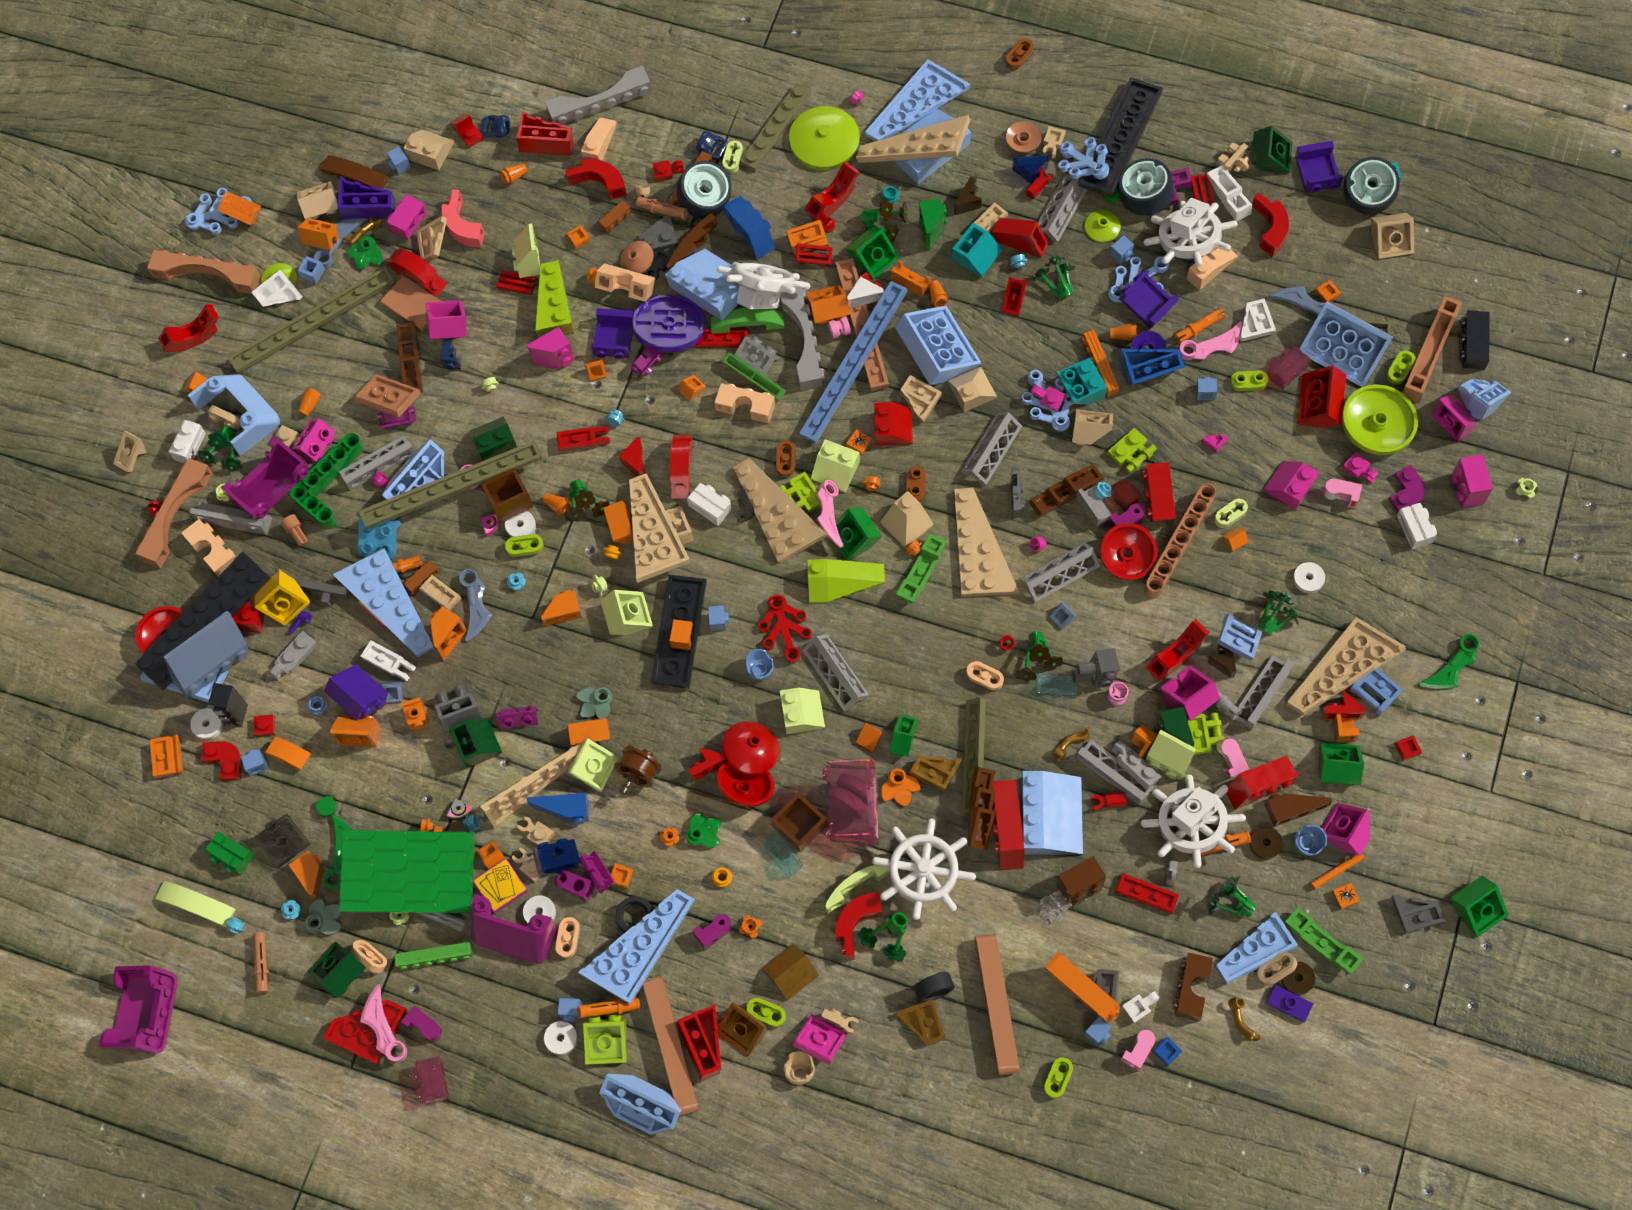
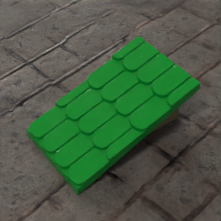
[339,830,475,913]

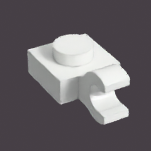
[1122,991,1159,1024]

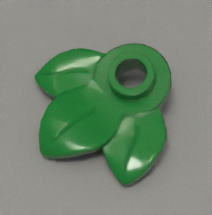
[347,236,382,271]
[686,812,721,848]

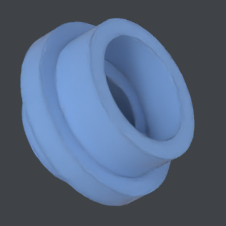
[308,696,328,715]

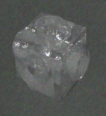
[1035,890,1072,926]

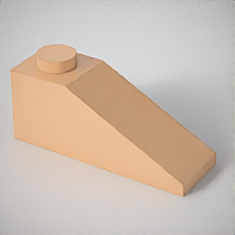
[581,117,617,161]
[1187,248,1238,291]

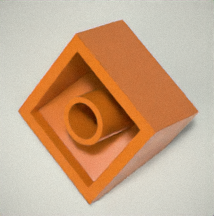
[806,285,850,324]
[430,606,467,661]
[330,715,380,747]

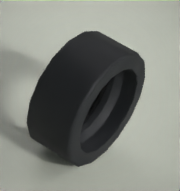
[616,896,653,933]
[913,972,955,1003]

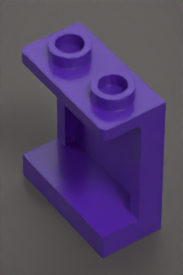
[1295,141,1343,193]
[1119,270,1179,329]
[591,308,634,359]

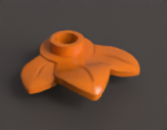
[882,768,920,807]

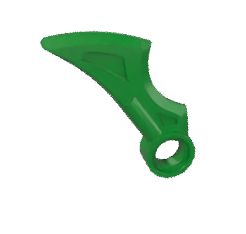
[1418,634,1480,689]
[323,814,352,891]

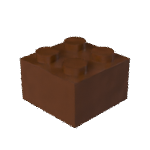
[481,468,534,523]
[771,792,828,853]
[1056,856,1106,906]

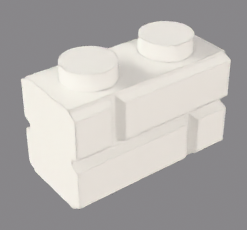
[169,420,206,463]
[687,483,732,526]
[1397,503,1437,549]

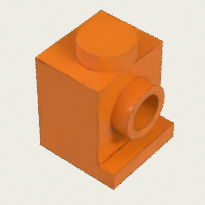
[401,697,429,730]

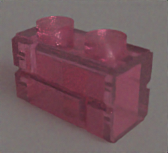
[1267,346,1311,390]
[413,1056,449,1105]

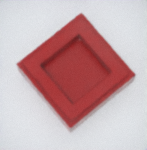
[1394,735,1422,761]

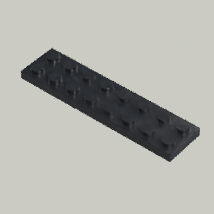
[1079,77,1163,198]
[135,551,271,691]

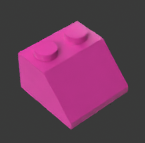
[527,327,574,369]
[1432,395,1478,442]
[1264,461,1319,510]

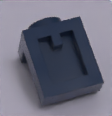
[440,340,462,370]

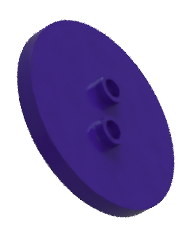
[632,295,705,353]

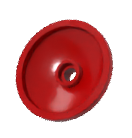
[1100,523,1158,580]
[135,606,184,654]
[722,721,780,776]
[716,761,775,807]

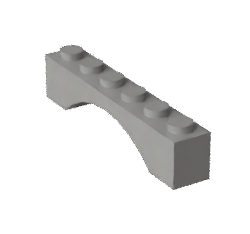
[545,65,652,125]
[780,288,825,390]

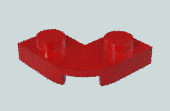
[201,741,242,781]

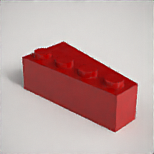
[992,780,1025,871]

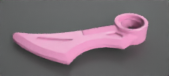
[1179,321,1243,360]
[817,480,843,548]
[360,984,408,1063]

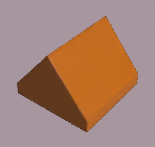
[585,359,607,381]
[184,372,208,393]
[1222,527,1249,552]

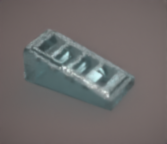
[761,834,803,878]

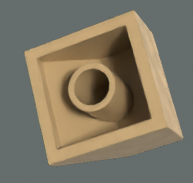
[404,130,454,170]
[297,181,338,219]
[1371,213,1414,259]

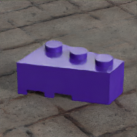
[338,177,396,219]

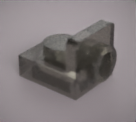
[735,489,755,522]

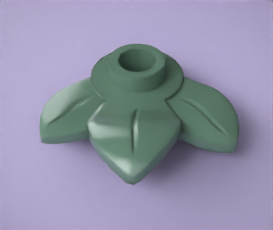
[576,687,613,719]
[305,898,342,935]

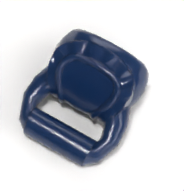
[480,114,510,138]
[696,131,728,160]

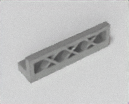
[1038,175,1087,242]
[961,412,1022,485]
[339,435,415,491]
[189,502,272,535]
[1020,543,1100,603]
[802,634,869,711]
[1235,655,1295,731]
[1076,740,1155,806]

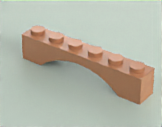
[147,250,261,294]
[1402,296,1462,403]
[135,458,213,568]

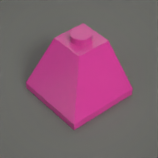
[1322,803,1370,856]

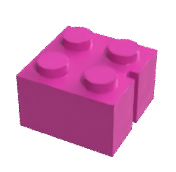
[425,301,467,340]
[1451,454,1493,508]
[1160,665,1220,721]

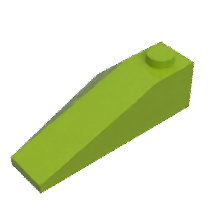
[808,559,885,604]

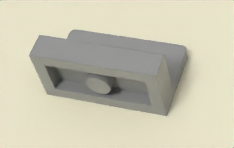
[1076,487,1112,528]

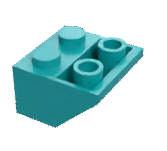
[952,223,1002,277]
[1057,358,1107,405]

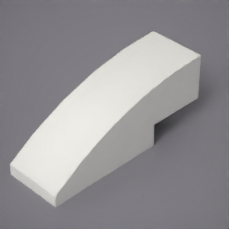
[1207,165,1252,222]

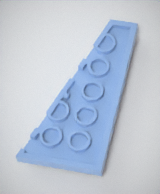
[865,60,970,142]
[333,549,435,657]
[578,889,695,1004]

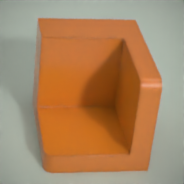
[670,619,693,650]
[1333,714,1359,742]
[1131,725,1158,757]

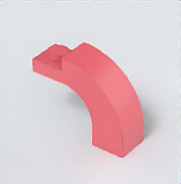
[442,189,484,248]

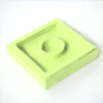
[567,738,619,792]

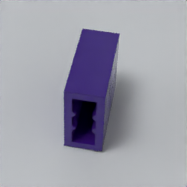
[324,665,388,721]

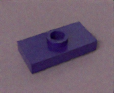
[1267,985,1314,1023]

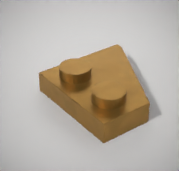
[909,756,962,792]
[896,999,947,1046]

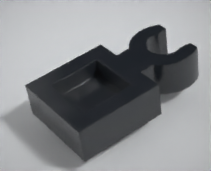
[644,247,672,281]

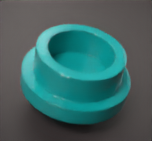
[881,186,899,204]

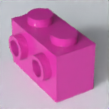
[387,194,427,240]
[292,418,336,462]

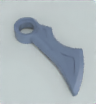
[314,218,368,269]
[1269,286,1325,317]
[459,569,493,642]

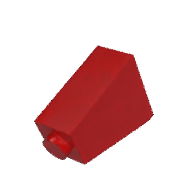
[992,217,1049,258]

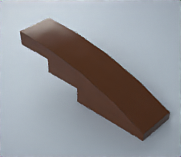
[319,155,389,189]
[666,213,717,272]
[396,322,423,393]
[1029,464,1104,517]
[968,766,996,851]

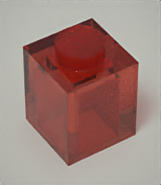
[1111,478,1142,512]

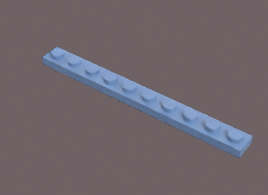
[799,281,908,443]

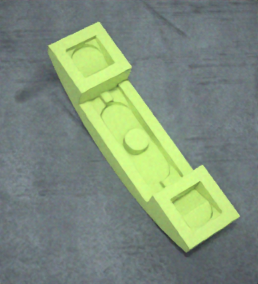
[825,865,890,914]
[155,881,236,928]

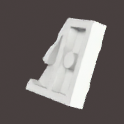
[251,270,303,307]
[1240,299,1276,342]

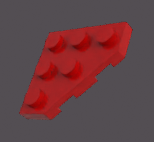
[323,1000,407,1065]

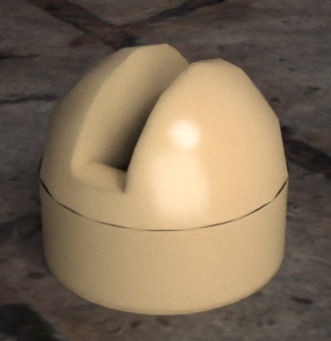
[636,185,650,198]

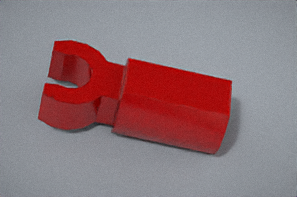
[1025,169,1053,199]
[1091,792,1127,811]

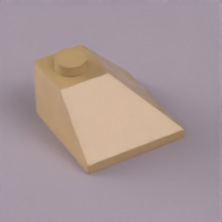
[948,367,997,412]
[1072,409,1113,446]
[880,491,934,549]

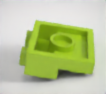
[583,1015,627,1065]

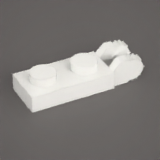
[361,641,416,682]

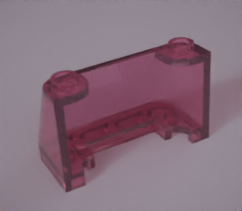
[822,759,879,845]

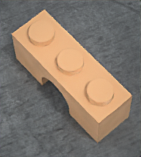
[595,264,655,302]
[715,383,775,424]
[181,519,236,576]

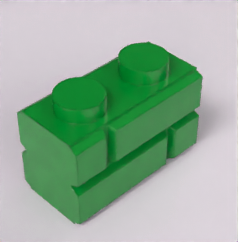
[205,832,254,875]

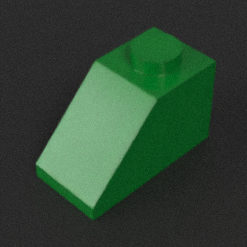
[889,715,919,757]

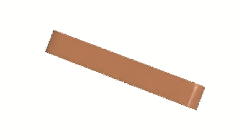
[1145,484,1216,599]
[975,933,1019,1075]
[643,975,699,1116]

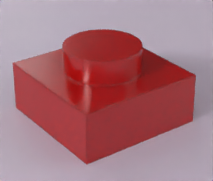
[254,714,275,737]

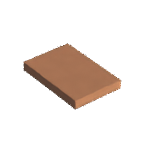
[380,275,442,332]
[354,374,421,417]

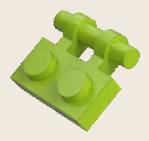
[1107,428,1157,473]
[780,472,821,513]
[1187,713,1224,755]

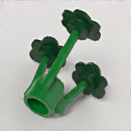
[857,913,907,962]

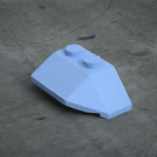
[1458,379,1511,420]
[382,439,444,500]
[599,1074,681,1135]

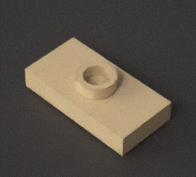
[974,202,1008,233]
[419,575,461,611]

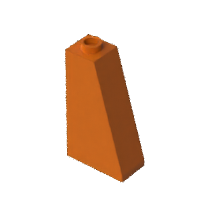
[1045,952,1121,1024]

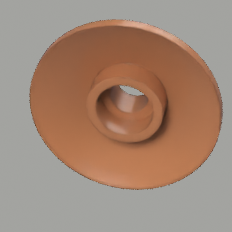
[1006,121,1042,153]
[620,241,654,274]

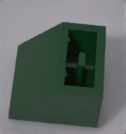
[448,718,502,768]

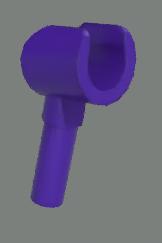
[288,611,312,634]

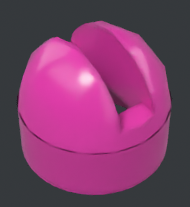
[848,89,864,105]
[372,471,389,487]
[1030,536,1047,552]

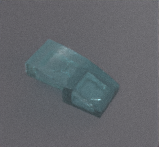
[1037,673,1078,698]

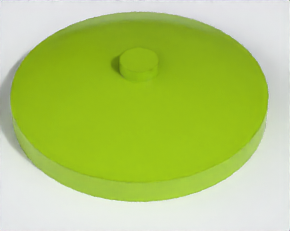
[789,106,860,171]
[1341,384,1418,455]

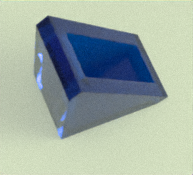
[1012,155,1049,184]

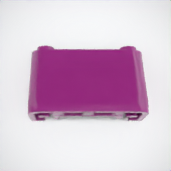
[221,436,309,520]
[471,894,558,964]
[99,965,178,1053]

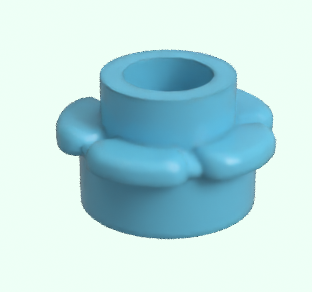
[1010,254,1028,269]
[607,410,624,427]
[1094,482,1112,500]
[507,573,526,591]
[463,814,480,832]
[281,900,301,919]
[226,917,245,934]

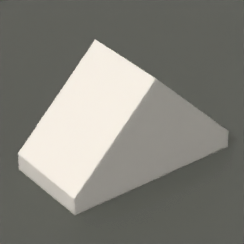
[847,277,884,308]

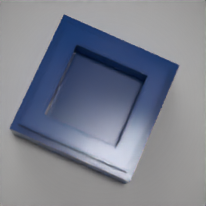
[1153,1036,1182,1067]

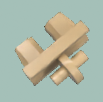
[1217,143,1249,173]

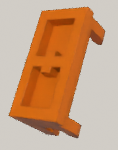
[217,191,261,225]
[297,218,339,251]
[891,261,931,297]
[604,500,634,545]
[568,718,611,746]

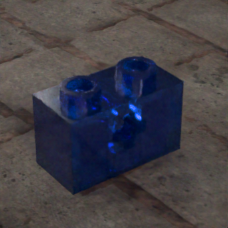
[533,838,580,875]

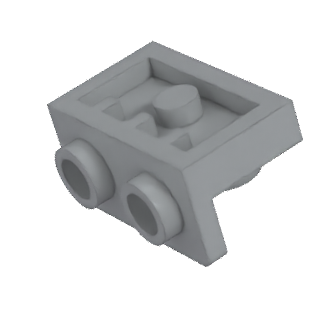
[734,336,780,375]

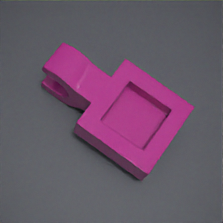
[1031,385,1066,412]
[1343,452,1378,484]

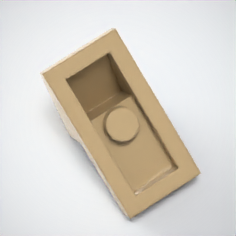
[113,431,146,472]

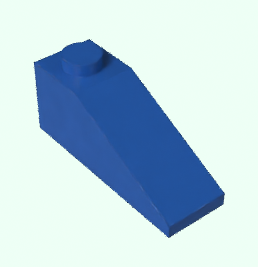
[527,793,589,825]

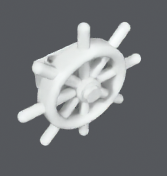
[1144,198,1237,267]
[716,262,810,309]
[1141,775,1246,868]
[872,818,976,920]

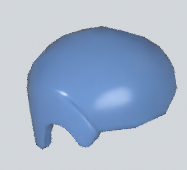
[744,649,774,680]
[1294,825,1327,856]

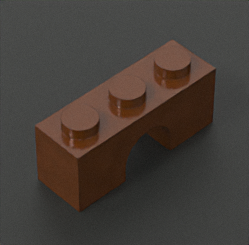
[1173,952,1213,1021]

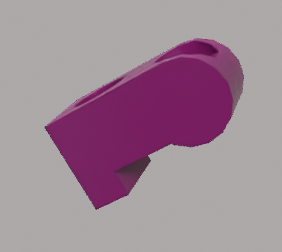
[1107,504,1145,529]
[554,870,595,903]
[692,914,731,950]
[401,1005,442,1042]

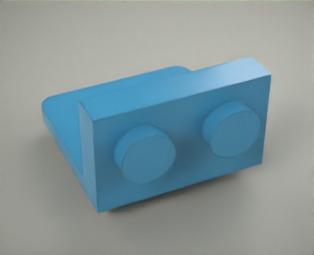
[358,518,402,559]

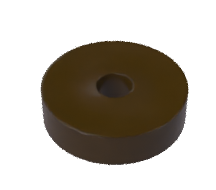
[1250,827,1283,860]
[1281,961,1315,996]

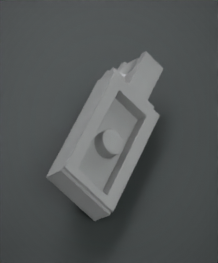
[270,631,318,680]
[1111,741,1162,790]

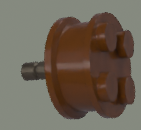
[614,745,662,795]

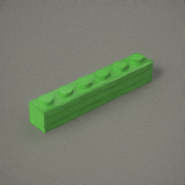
[723,352,786,400]
[395,942,473,970]

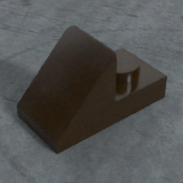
[954,176,982,215]
[1208,644,1237,678]

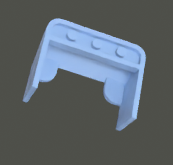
[188,374,280,456]

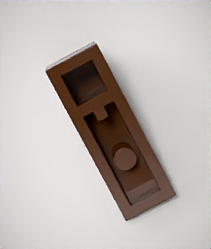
[1264,793,1333,827]

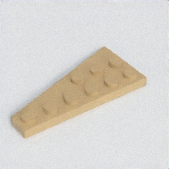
[856,115,970,163]
[733,458,828,563]
[629,473,690,583]
[954,488,1019,597]
[1287,617,1406,716]
[480,744,581,828]

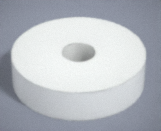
[505,511,536,537]
[1293,562,1325,594]
[190,708,223,740]
[523,895,556,923]
[544,1021,578,1055]

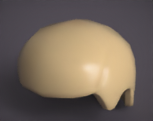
[784,1050,815,1085]

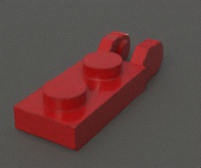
[557,427,610,452]

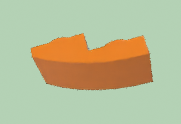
[265,736,311,771]

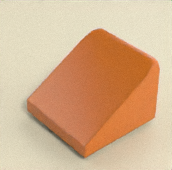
[678,375,706,401]
[856,723,882,752]
[477,840,505,869]

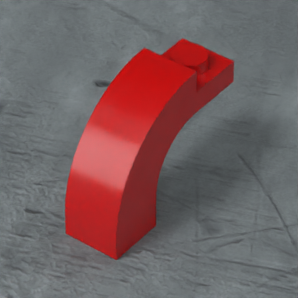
[565,159,627,200]
[804,162,860,221]
[1252,193,1289,257]
[385,248,447,297]
[158,304,219,352]
[670,435,693,498]
[1146,619,1210,681]
[836,892,882,961]

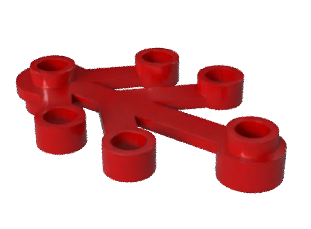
[758,594,812,663]

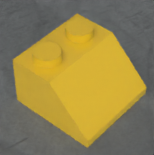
[254,570,310,625]

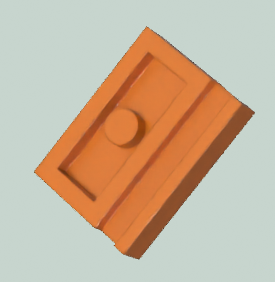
[786,220,829,257]
[150,734,183,778]

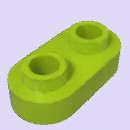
[1387,350,1416,385]
[1230,370,1268,391]
[505,534,544,557]
[747,998,786,1028]
[1044,1057,1073,1099]

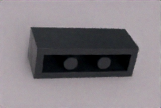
[1460,310,1490,370]
[208,683,248,727]

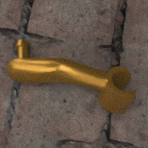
[343,216,382,246]
[1052,727,1090,762]
[1228,997,1261,1041]

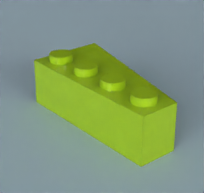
[535,260,574,338]

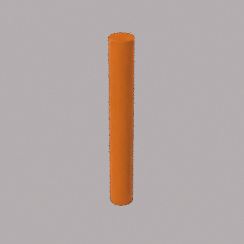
[1310,854,1365,890]

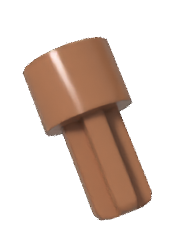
[281,514,308,546]

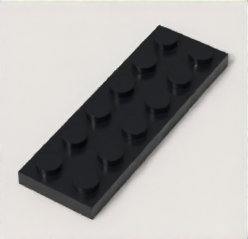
[651,575,707,689]

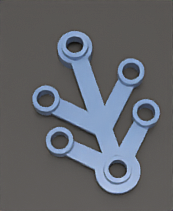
[1058,137,1109,179]
[185,188,252,235]
[1108,256,1169,303]
[1022,370,1073,432]

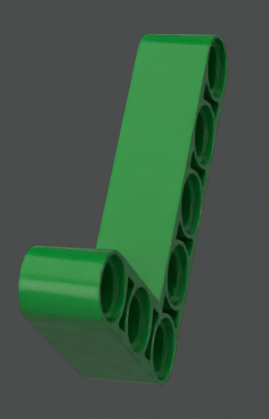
[290,433,364,530]

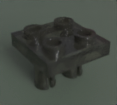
[255,813,311,869]

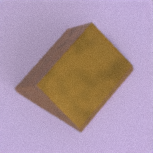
[762,944,819,1001]
[718,1002,768,1056]

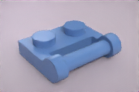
[1217,613,1262,661]
[1349,668,1403,716]

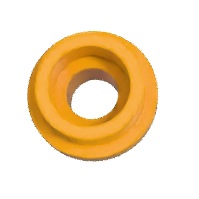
[603,545,622,560]
[712,867,732,887]

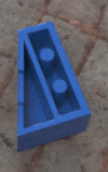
[724,195,775,259]
[1117,349,1185,385]

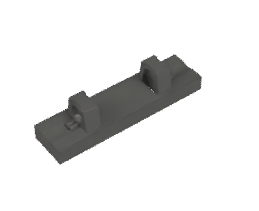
[273,574,351,606]

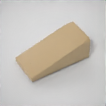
[666,506,694,545]

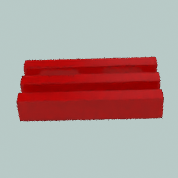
[1191,173,1215,206]
[795,243,833,266]
[496,270,537,295]

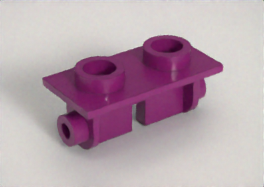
[631,347,664,378]
[377,406,417,429]
[496,705,538,729]
[580,850,615,894]

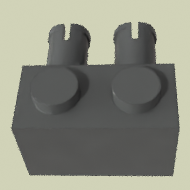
[1072,648,1120,688]
[435,685,481,733]

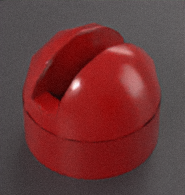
[821,217,835,233]
[147,501,162,517]
[999,635,1015,651]

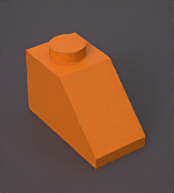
[541,590,582,627]
[288,850,324,900]

